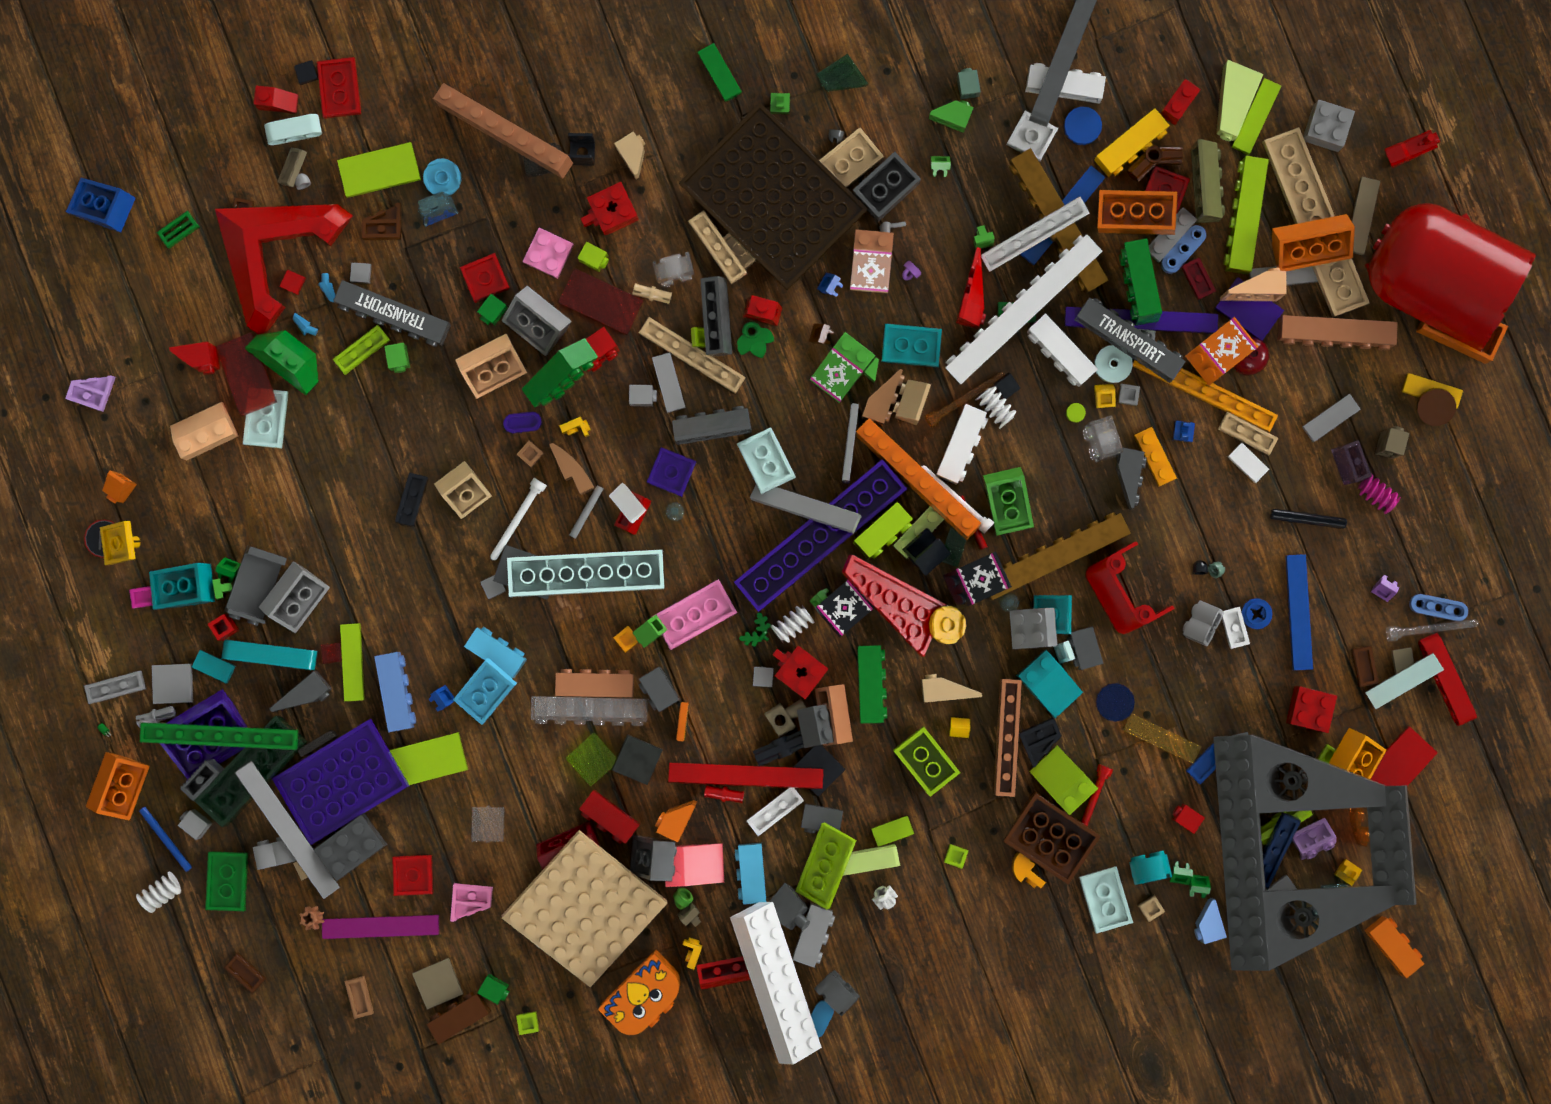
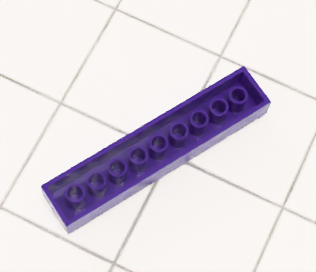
[734,459,907,612]

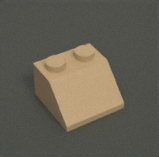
[893,380,931,425]
[434,461,492,519]

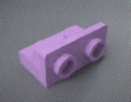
[1292,818,1337,860]

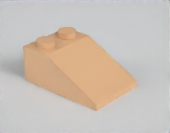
[1220,268,1286,301]

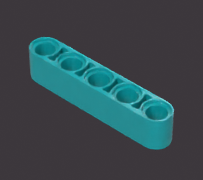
[221,640,317,670]

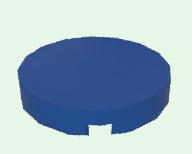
[1064,107,1102,145]

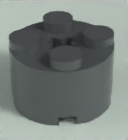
[814,970,860,1016]

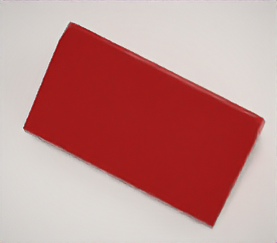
[614,491,651,535]

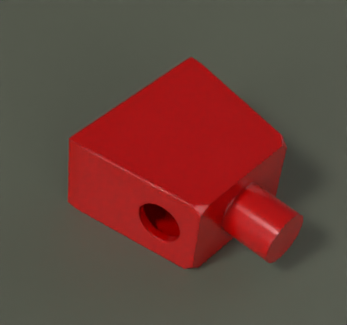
[743,295,782,326]

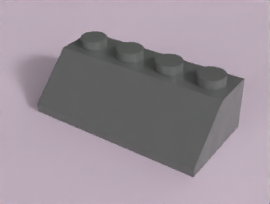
[672,406,752,445]

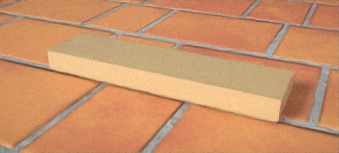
[688,210,747,284]

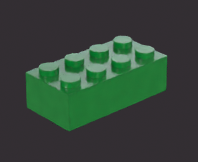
[1119,238,1162,326]
[522,338,598,408]

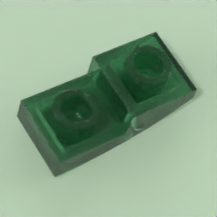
[942,526,966,567]

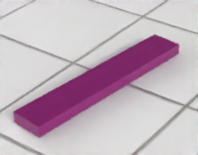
[322,915,439,939]

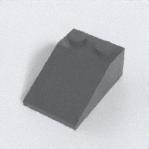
[630,835,677,881]

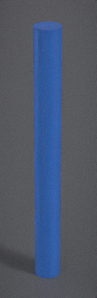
[139,807,192,872]

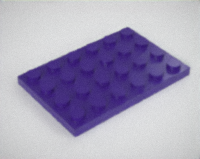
[272,719,410,845]

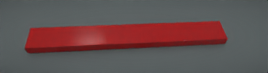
[668,763,824,789]

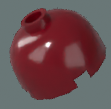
[1233,337,1269,376]

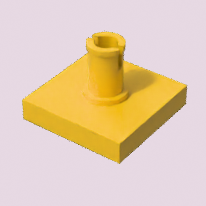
[100,521,140,565]

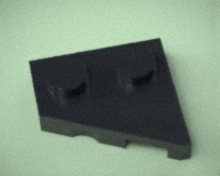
[1019,717,1062,767]

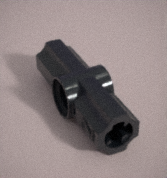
[753,730,804,766]

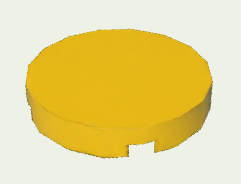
[929,606,966,644]

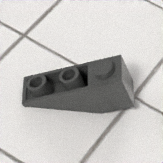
[1116,447,1147,510]

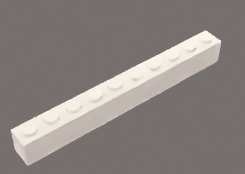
[945,235,1102,384]

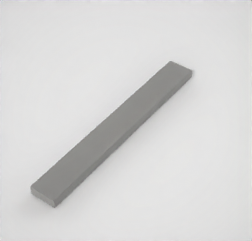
[234,761,340,899]

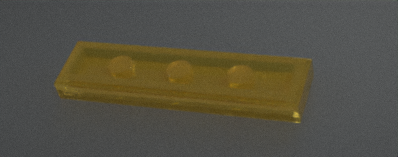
[1123,713,1201,764]

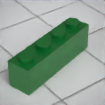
[857,645,887,724]

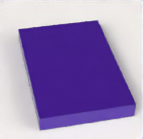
[1214,277,1284,341]

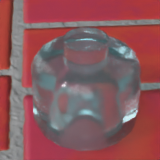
[665,502,685,522]
[999,593,1019,612]

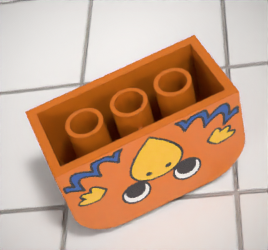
[598,949,680,1035]

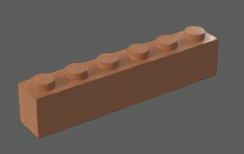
[1277,315,1398,350]
[993,679,1022,797]

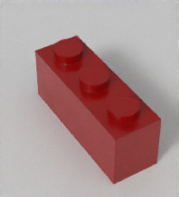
[579,789,640,844]
[696,956,751,990]

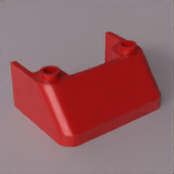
[1085,541,1175,634]

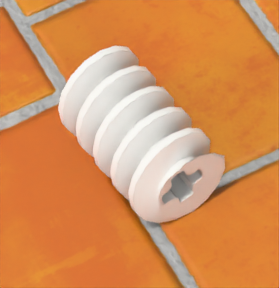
[975,386,1016,429]
[771,605,815,643]
[136,871,181,913]

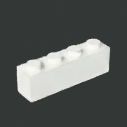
[1025,63,1106,104]
[1027,313,1098,387]
[936,404,988,485]

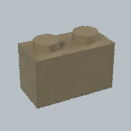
[1375,426,1410,459]

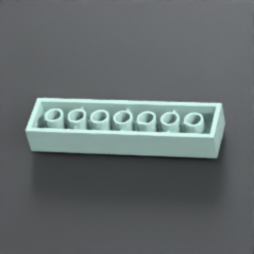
[507,550,664,597]

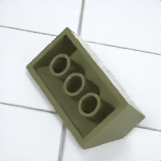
[1191,139,1225,223]

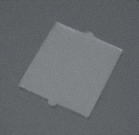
[471,805,504,843]

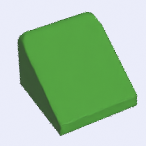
[864,358,879,383]

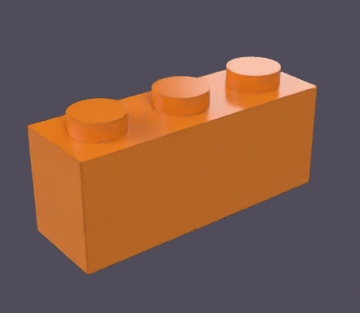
[1364,916,1424,979]

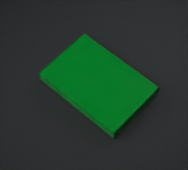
[205,851,248,911]

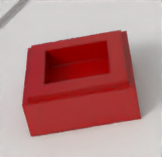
[279,269,306,295]

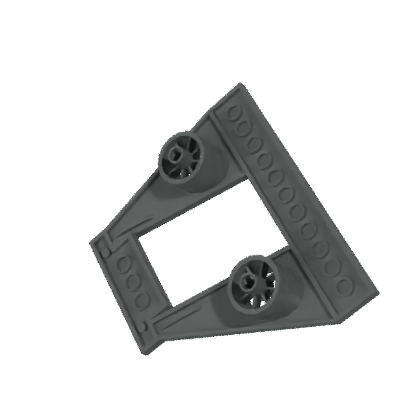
[1213,735,1417,971]

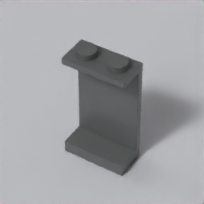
[224,545,287,626]

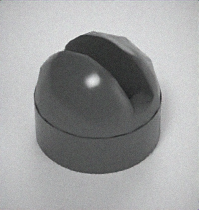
[828,129,844,144]

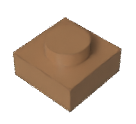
[516,440,544,468]

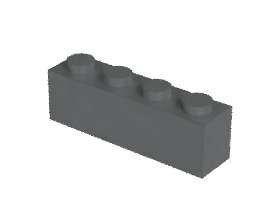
[700,276,732,356]

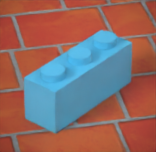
[464,626,527,678]
[735,843,766,904]

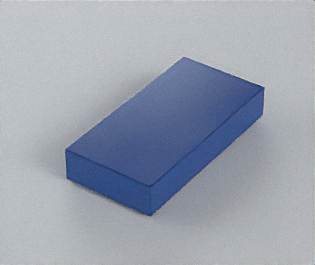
[1186,743,1216,784]

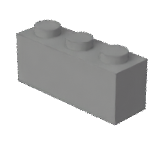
[792,903,835,968]

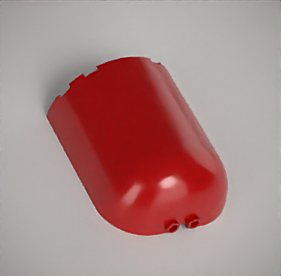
[1368,203,1536,352]

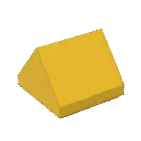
[949,717,970,738]

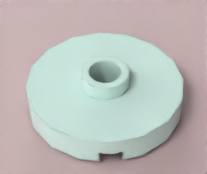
[1094,345,1133,383]

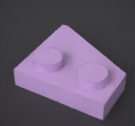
[65,375,116,412]

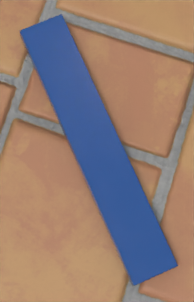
[1020,165,1105,266]
[1285,554,1313,670]

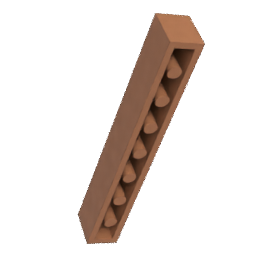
[433,83,573,179]

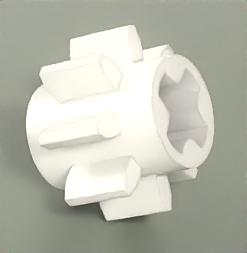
[872,885,898,910]

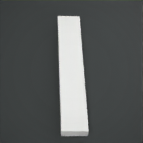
[981,197,1090,272]

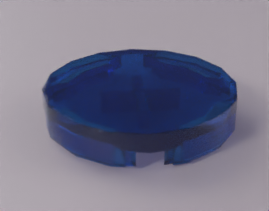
[1096,683,1135,722]

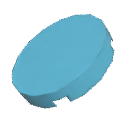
[423,158,461,197]

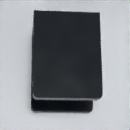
[568,133,595,166]
[902,528,950,576]

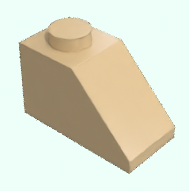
[614,131,645,179]

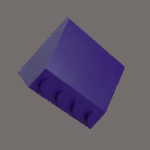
[159,689,247,780]

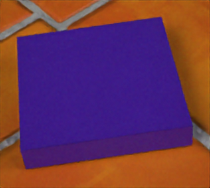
[647,447,696,497]

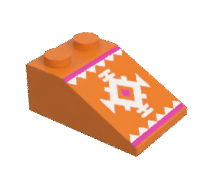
[1185,317,1259,385]

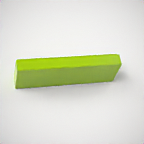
[333,325,390,375]

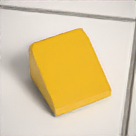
[1094,384,1116,408]

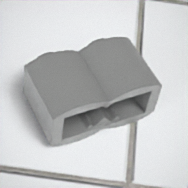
[1183,600,1224,646]
[253,837,296,870]

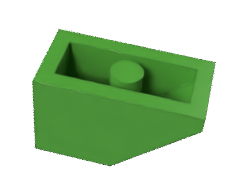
[929,100,974,133]

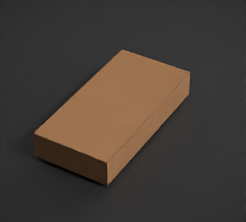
[344,976,374,1019]

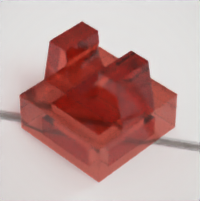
[321,642,342,664]

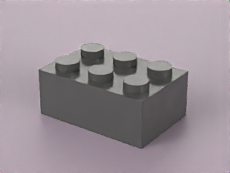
[852,152,921,222]
[314,814,388,881]

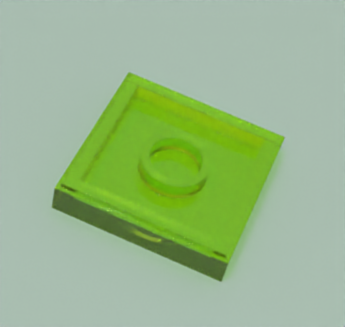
[566,732,617,787]

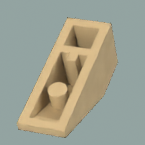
[921,674,982,702]

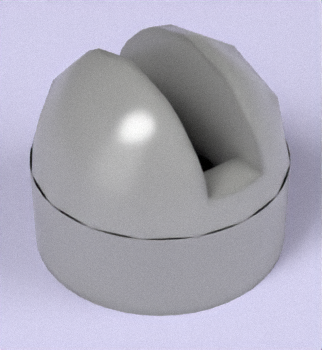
[295,173,311,190]

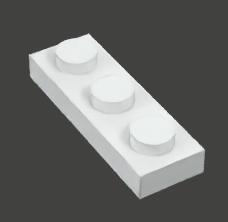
[747,788,804,836]

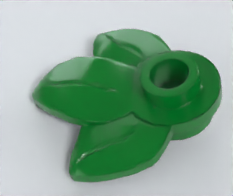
[737,322,774,358]

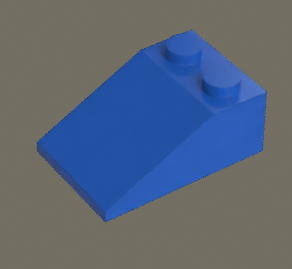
[66,178,136,232]

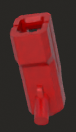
[1384,130,1440,168]

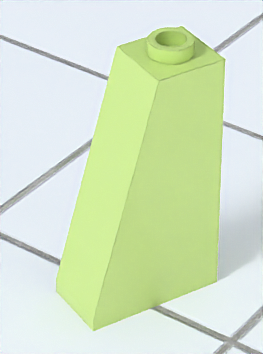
[1216,60,1263,141]
[843,844,900,876]

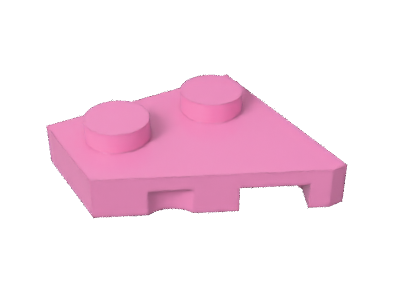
[450,883,493,922]

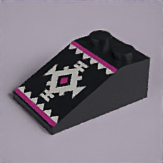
[943,552,1012,610]
[814,580,875,638]

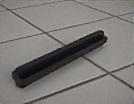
[1270,509,1347,529]

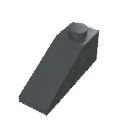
[269,671,332,712]

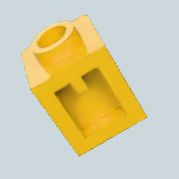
[560,417,591,437]
[683,937,703,970]

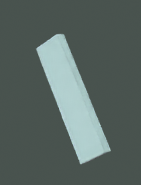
[1365,653,1444,709]

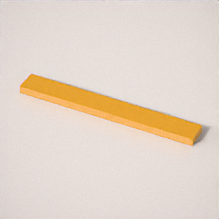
[1133,360,1278,433]

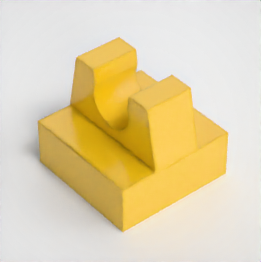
[1334,859,1362,886]

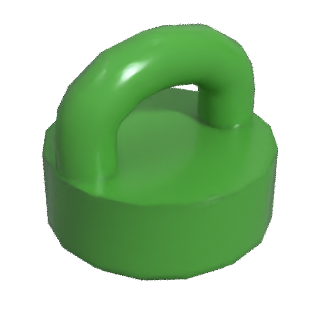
[673,888,693,910]

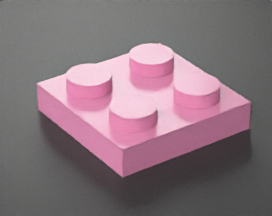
[523,228,574,279]

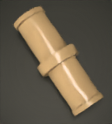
[632,283,672,304]

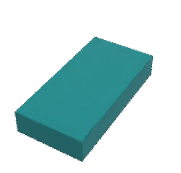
[192,650,236,683]

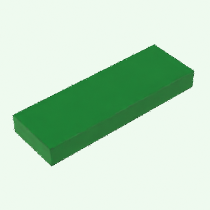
[697,43,742,102]

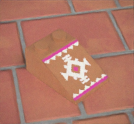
[850,230,894,293]

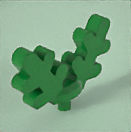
[739,613,771,647]

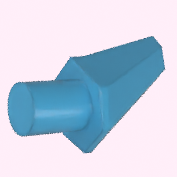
[318,273,335,302]
[293,313,318,336]

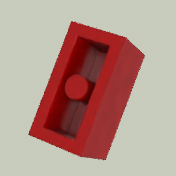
[1160,79,1201,125]

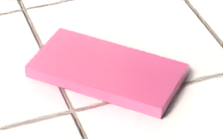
[652,579,737,650]

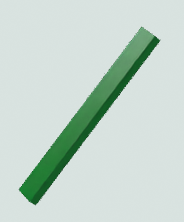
[140,722,299,750]

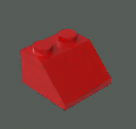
[169,342,220,375]

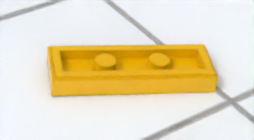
[1401,373,1463,409]

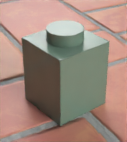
[957,68,981,100]

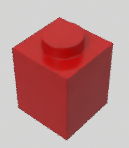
[208,614,239,641]
[1172,804,1205,834]

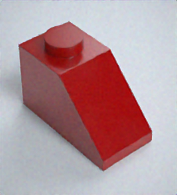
[254,85,298,114]

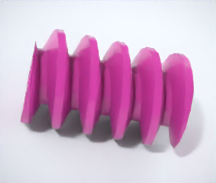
[1357,473,1401,514]

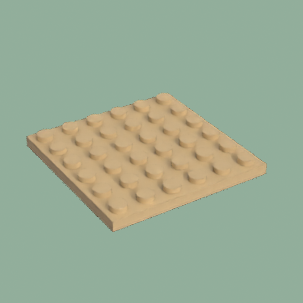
[502,830,667,987]

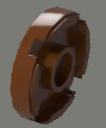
[1416,388,1456,426]

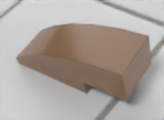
[549,443,595,495]

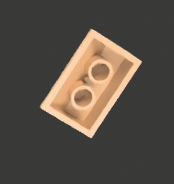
[455,334,527,399]
[170,402,238,461]

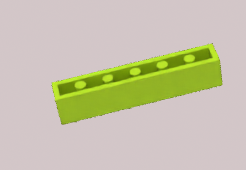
[1223,156,1269,275]

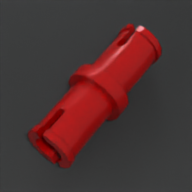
[704,785,744,804]

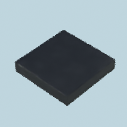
[793,745,846,797]

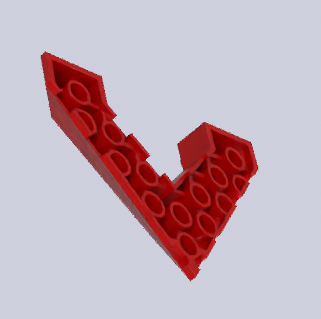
[215,204,353,334]

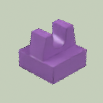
[1371,575,1399,602]

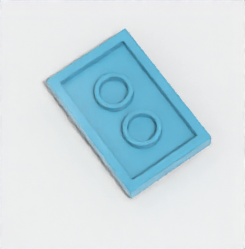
[453,658,517,725]

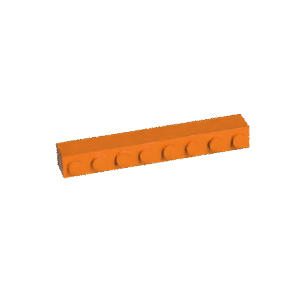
[856,418,981,540]

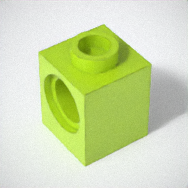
[578,241,609,272]

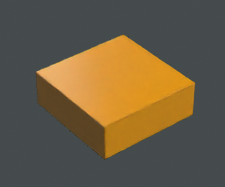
[613,626,638,653]

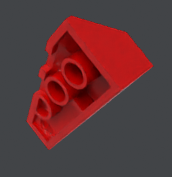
[956,247,986,329]

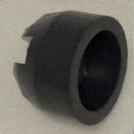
[1192,560,1208,575]

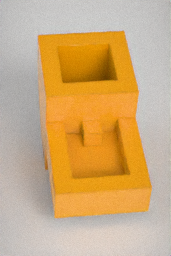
[1012,851,1046,888]

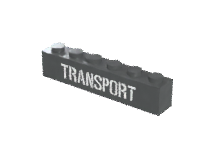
[334,280,451,347]
[1074,297,1186,383]

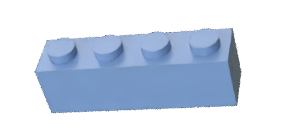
[374,652,416,732]

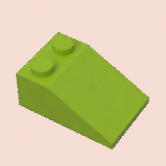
[1029,745,1098,815]

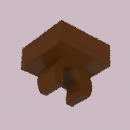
[809,324,834,344]

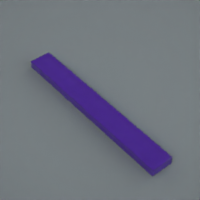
[1064,307,1218,334]

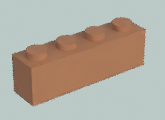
[555,669,634,697]

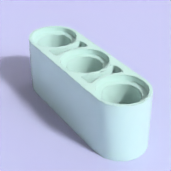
[264,114,322,145]

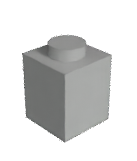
[629,385,657,407]
[178,809,213,840]

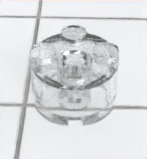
[652,252,695,288]

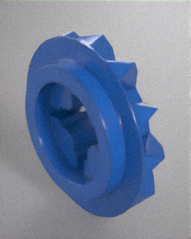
[1241,598,1272,629]

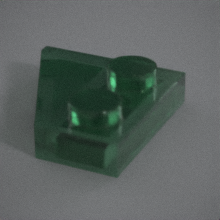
[816,54,868,92]

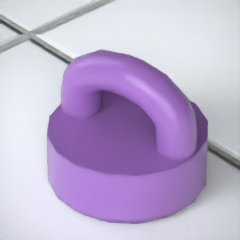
[902,261,921,280]

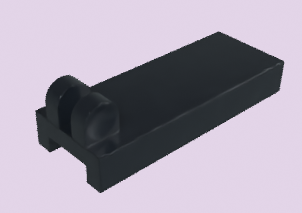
[395,472,428,527]

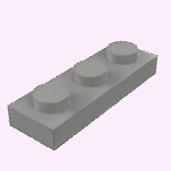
[1149,207,1197,263]

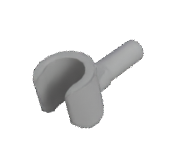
[880,221,906,232]

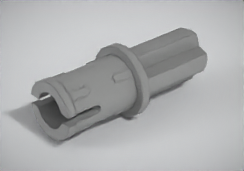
[136,706,176,727]

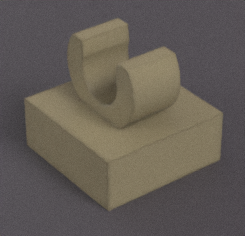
[677,902,701,927]

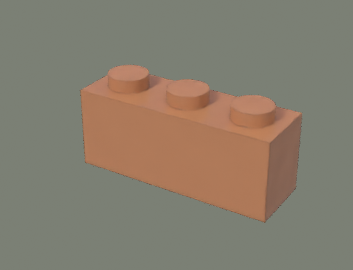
[815,684,853,746]

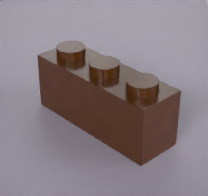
[426,991,491,1045]

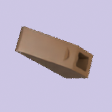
[862,369,905,426]

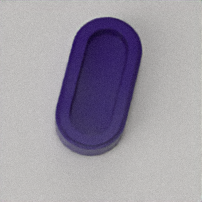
[503,412,542,434]

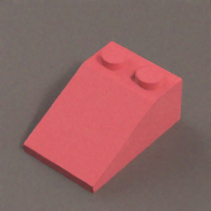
[665,843,724,887]

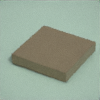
[412,958,464,1009]

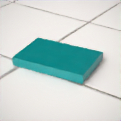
[881,324,942,367]

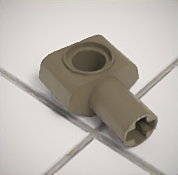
[764,699,806,737]

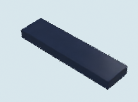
[1263,812,1301,888]

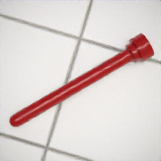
[1081,764,1113,826]

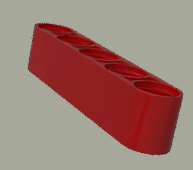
[1418,633,1477,726]

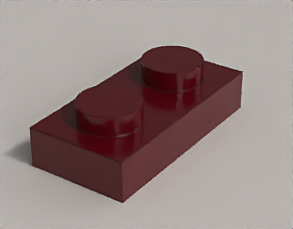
[1181,258,1216,300]

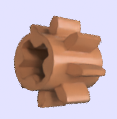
[299,906,325,930]

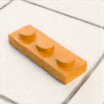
[1134,427,1177,487]

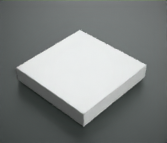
[1006,111,1058,163]

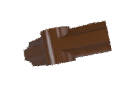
[1127,146,1183,183]

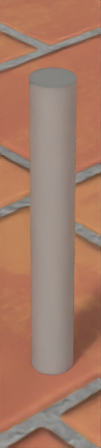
[569,485,603,539]

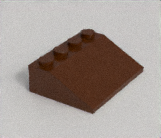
[1003,791,1101,885]

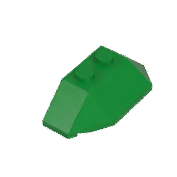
[245,330,318,395]

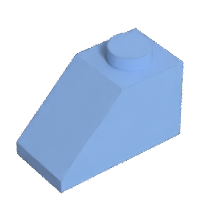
[1194,898,1227,944]

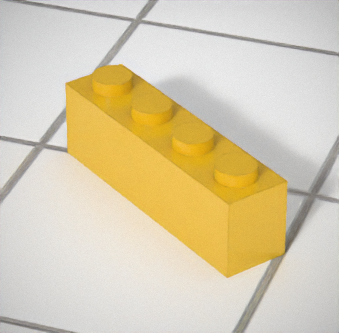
[1094,108,1170,178]

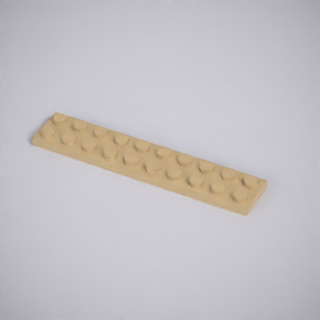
[1263,127,1369,318]
[723,128,884,270]

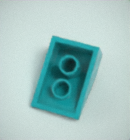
[149,563,215,610]
[1016,650,1083,718]

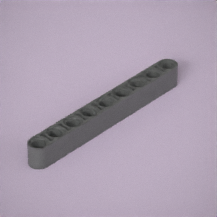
[1029,0,1097,127]

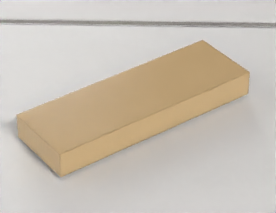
[1218,412,1278,456]

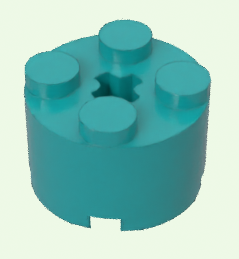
[1129,851,1172,885]

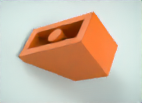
[102,470,137,504]

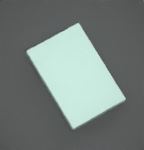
[243,387,288,449]
[737,427,796,494]
[1079,866,1133,934]

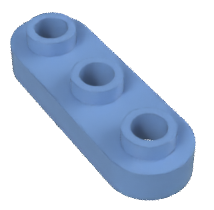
[1161,225,1206,274]
[1409,594,1468,621]

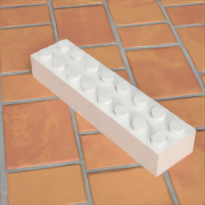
[730,902,822,1064]

